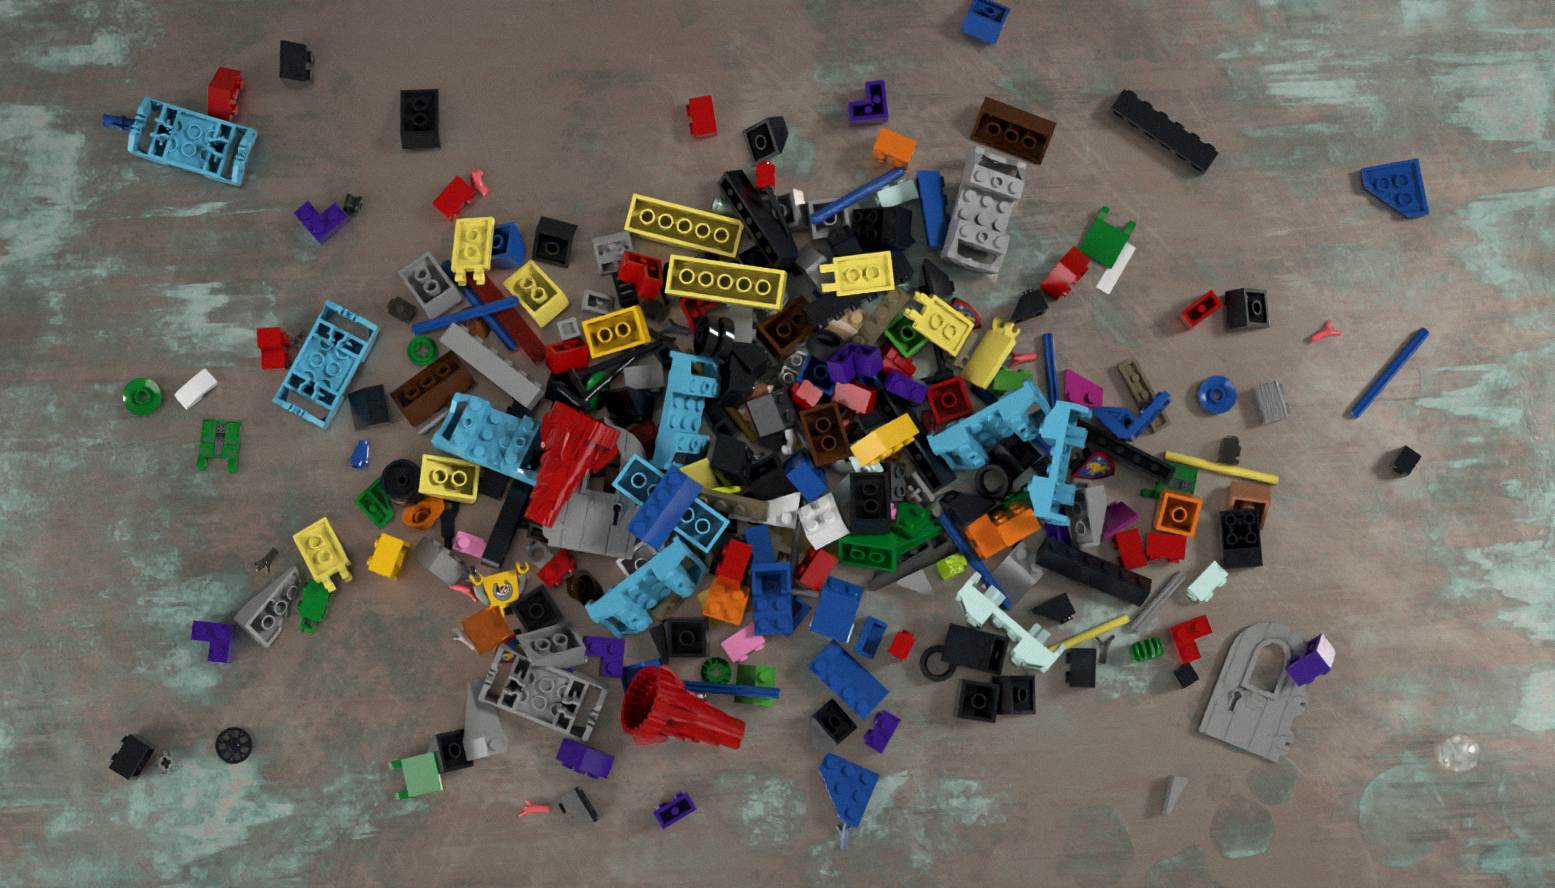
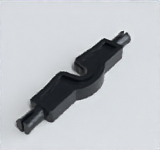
[440,499,460,550]

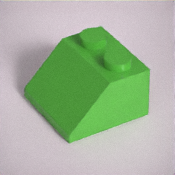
[883,307,931,359]
[991,367,1033,395]
[734,664,776,707]

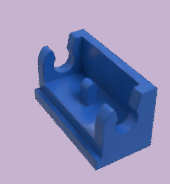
[783,596,812,638]
[853,616,888,660]

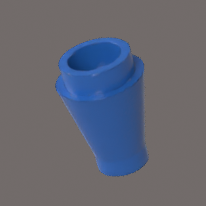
[349,440,370,470]

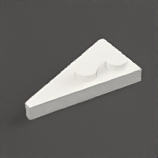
[728,491,801,529]

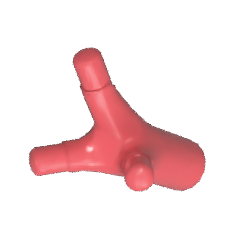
[1311,320,1342,343]
[1008,351,1037,370]
[450,582,478,602]
[518,799,549,817]

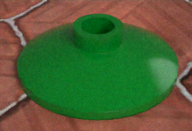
[585,372,611,410]
[123,378,162,416]

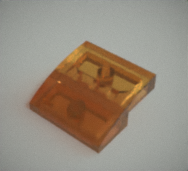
[460,606,513,656]

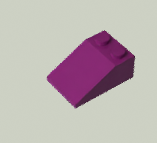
[1100,501,1139,543]

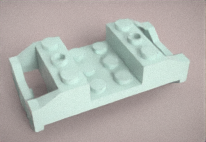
[955,571,1066,674]

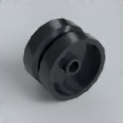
[693,314,735,360]
[380,459,426,507]

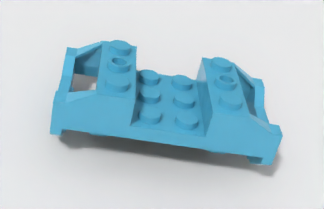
[128,96,258,186]
[272,300,380,430]
[648,350,722,469]
[927,377,1051,473]
[431,392,542,487]
[1027,400,1092,526]
[585,533,710,639]

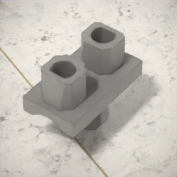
[906,471,939,508]

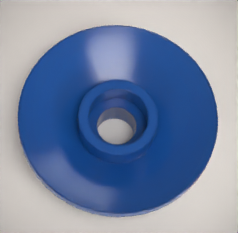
[1198,376,1237,414]

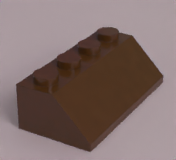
[970,97,1057,165]
[390,350,476,427]

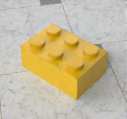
[582,305,651,359]
[850,413,919,467]
[367,533,411,580]

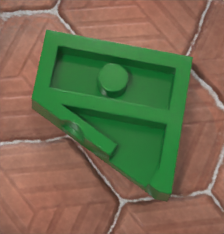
[354,476,394,529]
[896,501,932,539]

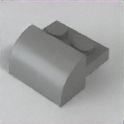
[592,230,634,275]

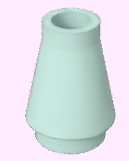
[710,197,737,217]

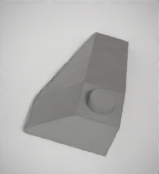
[233,566,306,648]
[463,677,507,761]

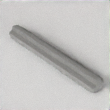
[1129,571,1186,633]

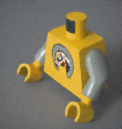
[469,560,529,617]

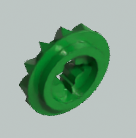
[407,335,438,366]
[701,657,732,684]

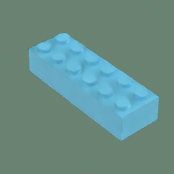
[611,452,730,553]

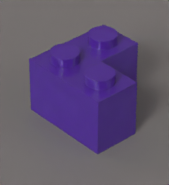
[848,80,888,126]
[294,201,351,245]
[826,342,884,384]
[191,620,236,663]
[1285,634,1336,687]
[582,636,625,678]
[556,737,615,780]

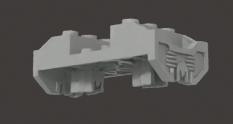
[940,146,1027,274]
[477,643,609,743]

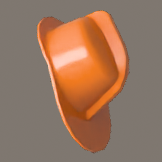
[402,496,444,530]

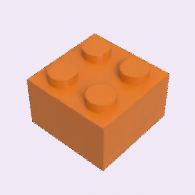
[872,127,917,170]
[1152,488,1203,537]
[990,501,1042,547]
[963,514,1006,561]
[702,577,752,626]

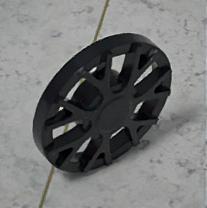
[215,727,252,764]

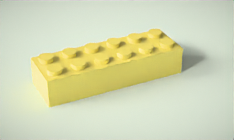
[624,193,745,261]
[665,254,787,311]

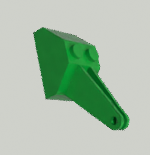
[838,519,943,572]

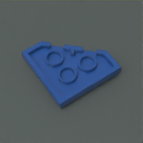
[1361,158,1429,218]
[818,752,880,828]

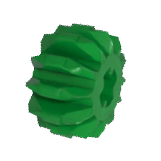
[1130,637,1164,662]

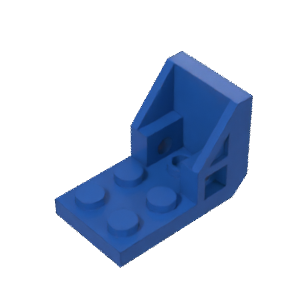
[1091,390,1173,442]
[751,562,793,636]

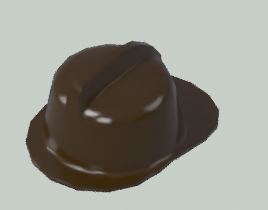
[565,569,604,607]

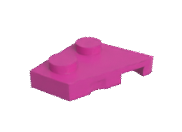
[1064,369,1103,408]

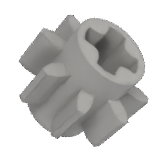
[155,751,180,775]

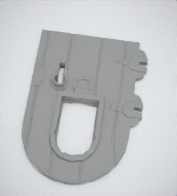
[542,425,647,560]
[1198,622,1309,763]

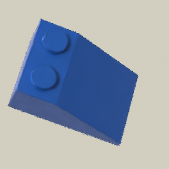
[809,575,864,643]

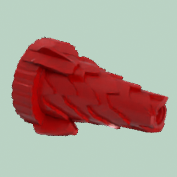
[524,400,621,528]
[621,665,746,750]

